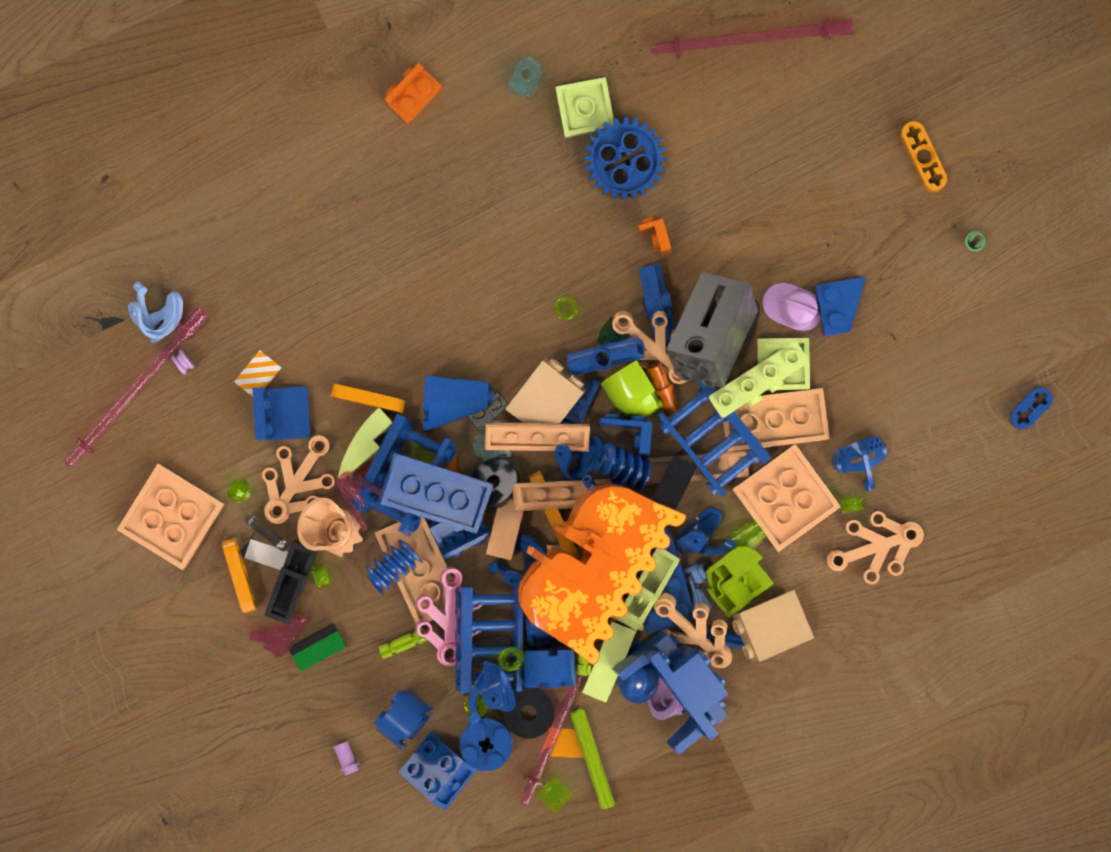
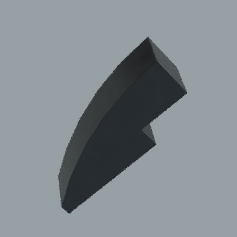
[651,455,697,531]
[264,540,319,625]

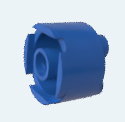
[523,648,576,688]
[374,689,434,750]
[460,716,513,771]

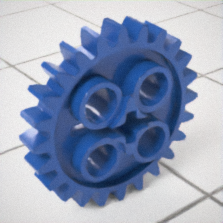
[583,116,667,200]

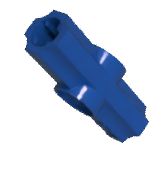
[638,264,675,343]
[566,336,645,376]

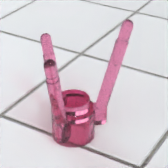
[335,471,382,531]

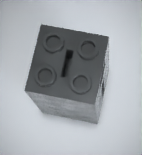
[666,272,758,388]

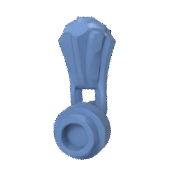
[682,562,711,614]

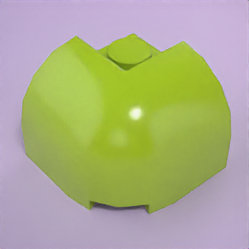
[601,360,663,419]
[706,547,773,618]

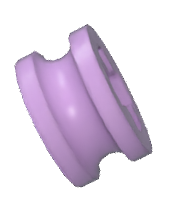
[171,349,195,375]

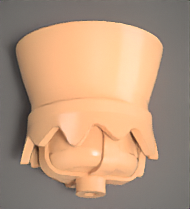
[297,498,363,557]

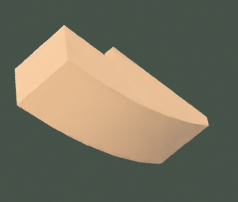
[486,498,524,560]

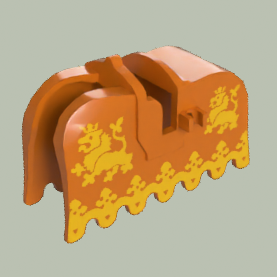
[518,483,686,665]

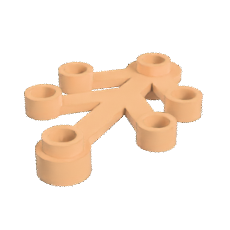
[612,311,687,384]
[262,435,336,524]
[826,511,924,584]
[654,593,732,668]

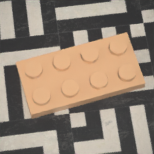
[723,388,830,452]
[375,517,457,624]

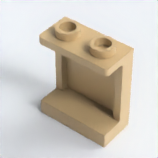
[506,358,586,424]
[732,590,814,663]

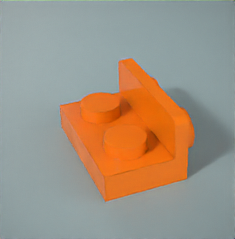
[385,63,443,125]
[638,216,671,257]

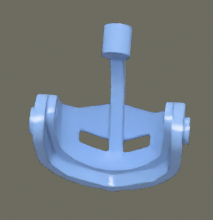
[128,281,183,343]

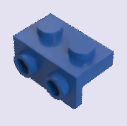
[428,518,491,559]

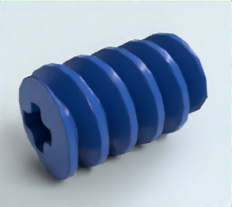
[593,442,651,491]
[365,539,423,595]

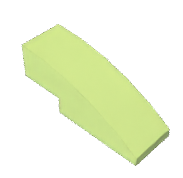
[338,408,393,483]
[614,548,680,631]
[582,621,636,702]

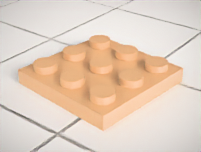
[732,444,841,552]
[117,464,225,570]

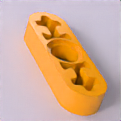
[900,121,947,192]
[330,384,406,413]
[222,538,257,613]

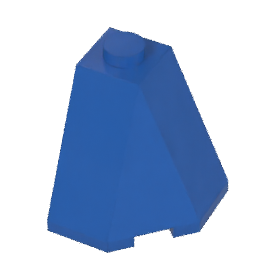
[423,376,494,431]

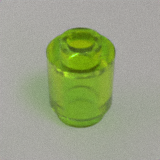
[728,520,767,550]

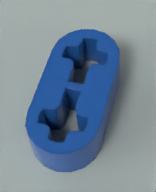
[1009,387,1053,429]

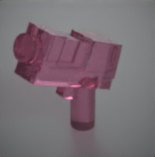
[250,614,308,659]

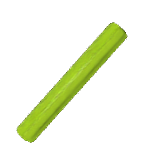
[570,709,615,809]

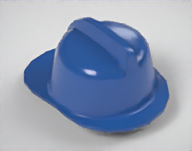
[618,641,660,703]

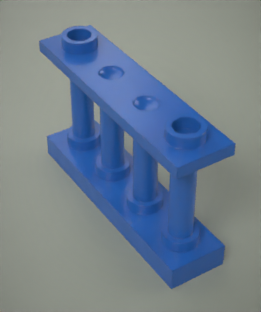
[657,382,772,497]
[350,414,457,536]
[455,585,524,693]

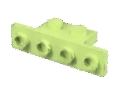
[709,341,809,418]

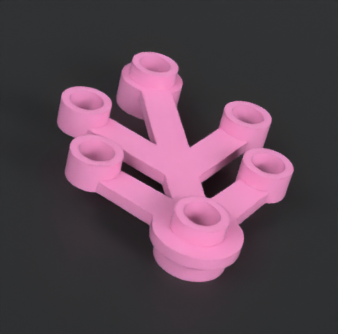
[415,567,482,666]

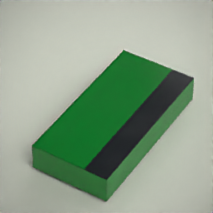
[289,624,347,672]

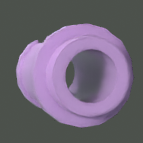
[333,741,359,776]

